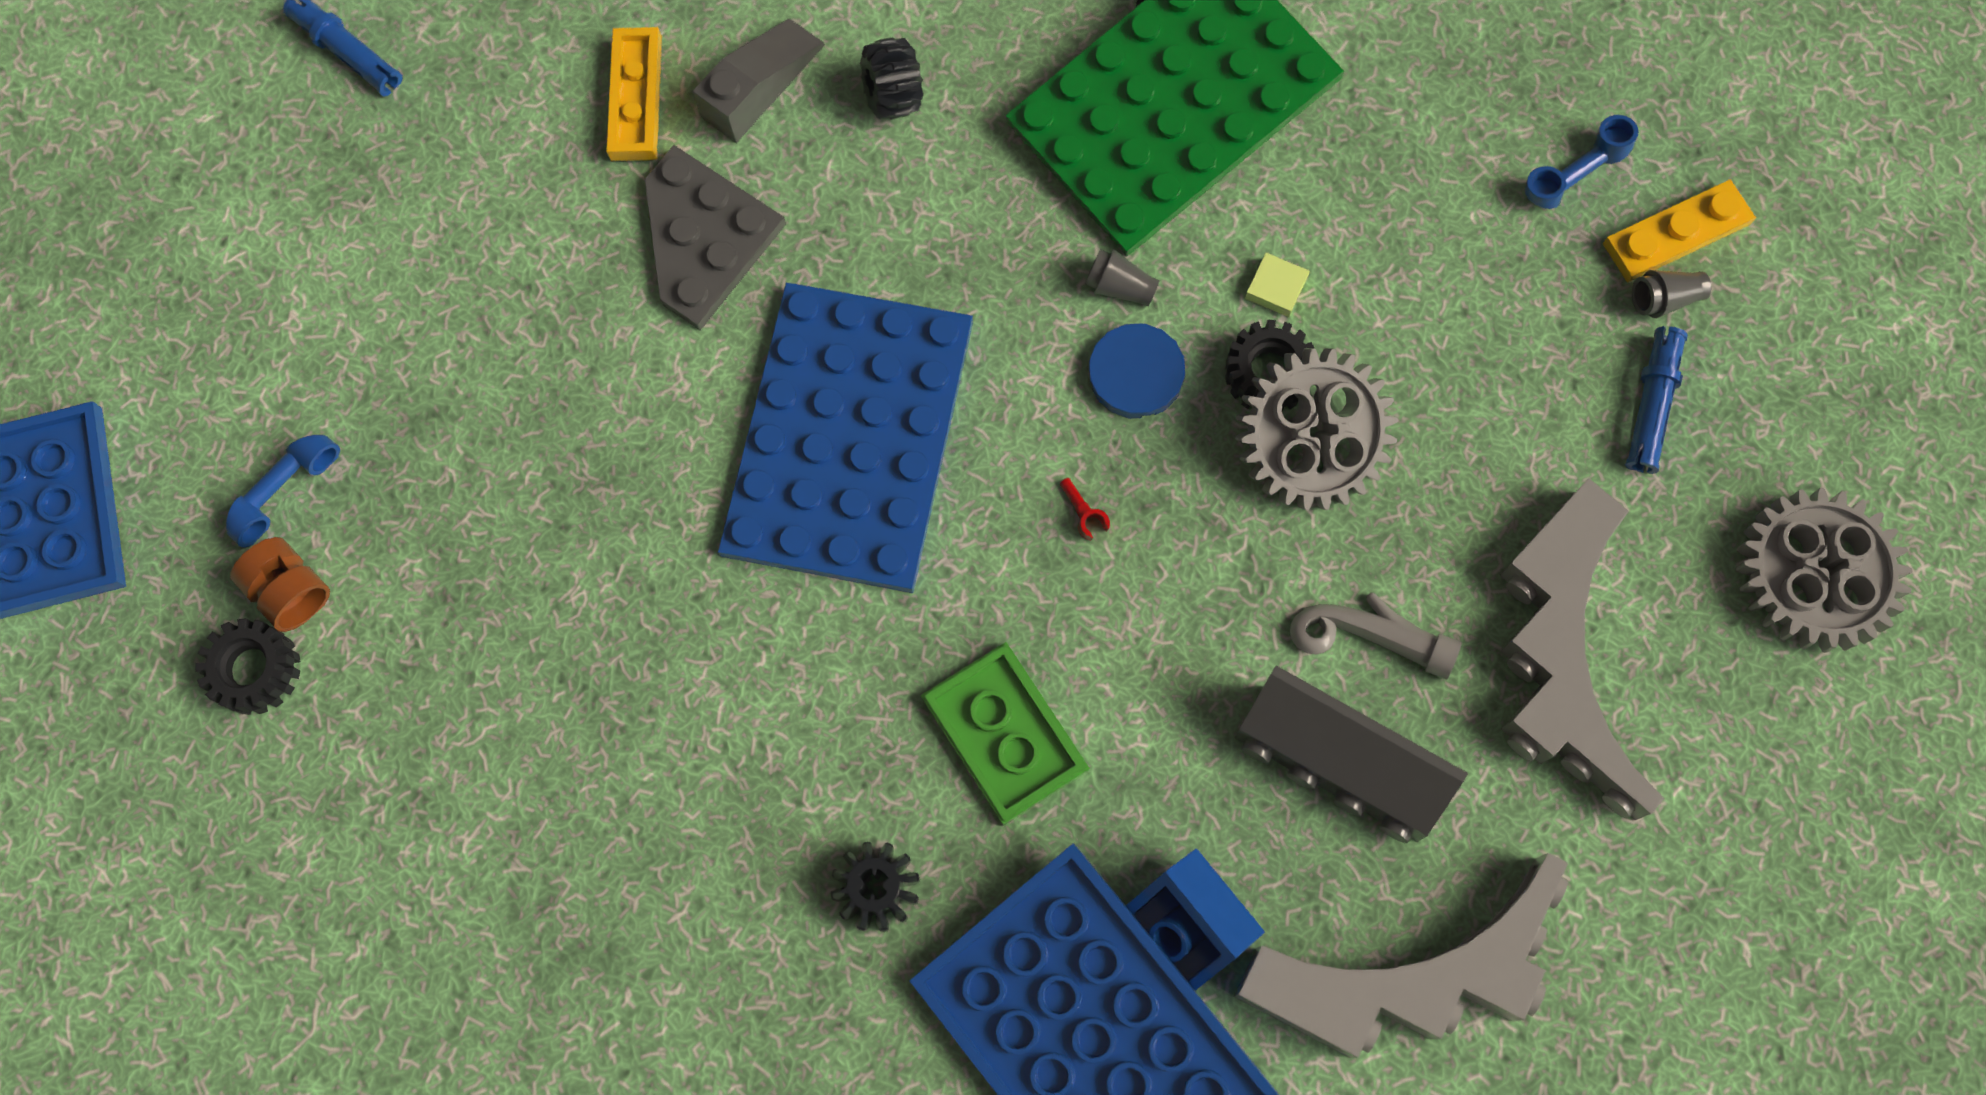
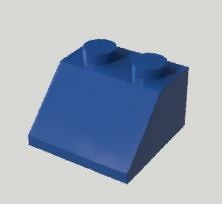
[1126,848,1265,991]

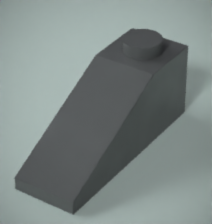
[693,18,825,143]

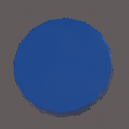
[1089,323,1185,419]

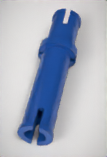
[283,0,402,96]
[1625,326,1688,474]

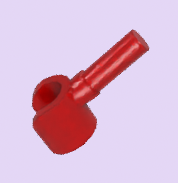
[1060,478,1110,541]

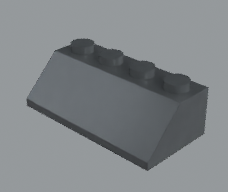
[1234,665,1468,843]

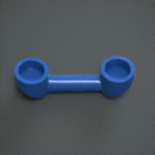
[1524,115,1639,209]
[226,435,340,548]

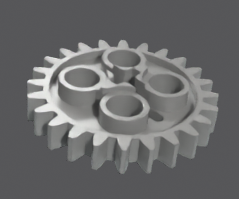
[1235,348,1398,510]
[1736,488,1912,653]

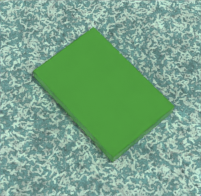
[921,642,1090,826]

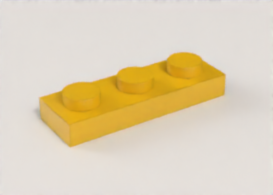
[607,27,662,161]
[1603,179,1756,283]

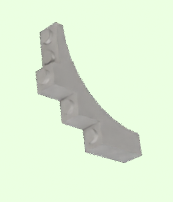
[1500,478,1665,820]
[1234,853,1568,1058]

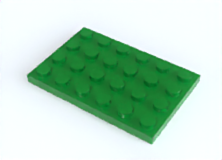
[1005,0,1344,256]

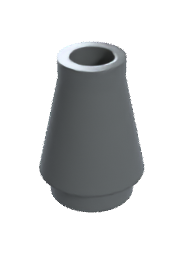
[1085,249,1160,307]
[1632,270,1712,318]

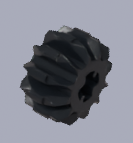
[860,37,924,120]
[831,842,920,932]

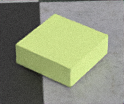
[1245,253,1310,317]

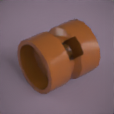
[230,537,330,632]

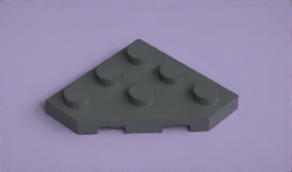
[645,145,786,331]

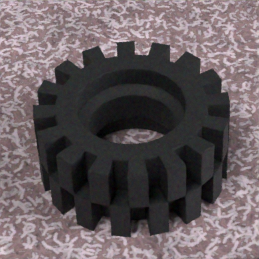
[1225,320,1315,411]
[195,618,301,715]

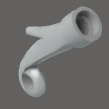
[1290,593,1462,680]

